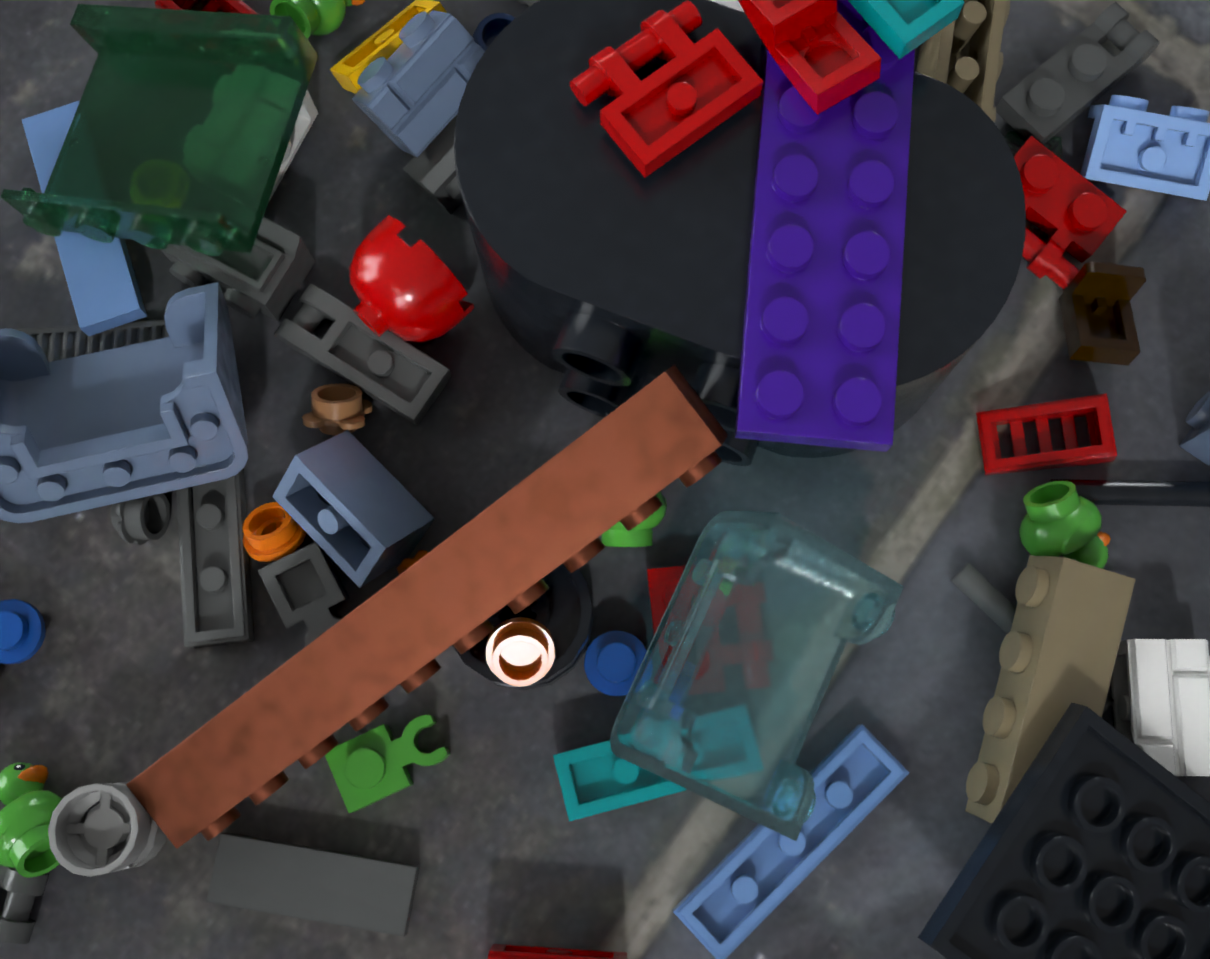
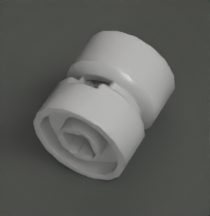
[48,782,167,877]

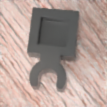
[257,542,349,647]

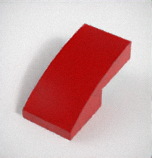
[738,0,881,115]

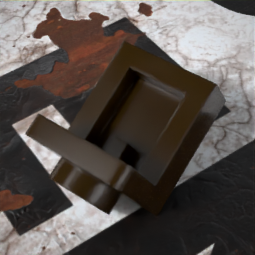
[1059,262,1146,366]

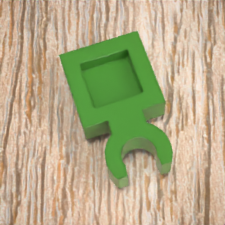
[325,715,451,813]

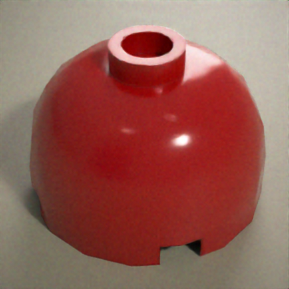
[349,215,474,342]

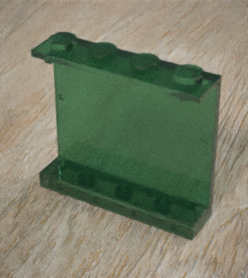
[1,4,319,256]

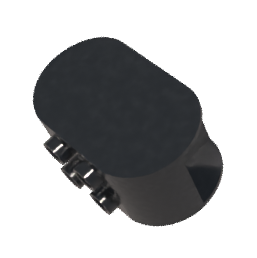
[454,0,1026,466]

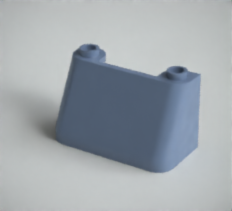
[0,282,248,523]

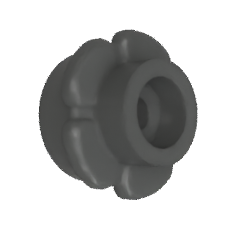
[111,493,170,545]

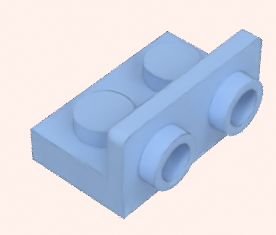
[1080,95,1210,201]

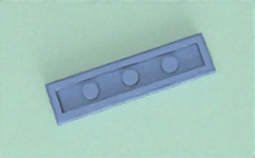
[22,101,147,337]
[673,724,909,959]

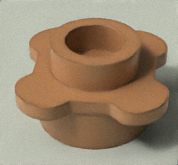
[302,383,372,436]

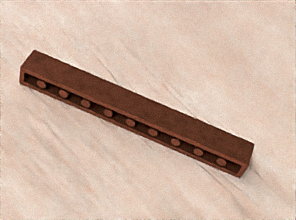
[126,364,728,849]

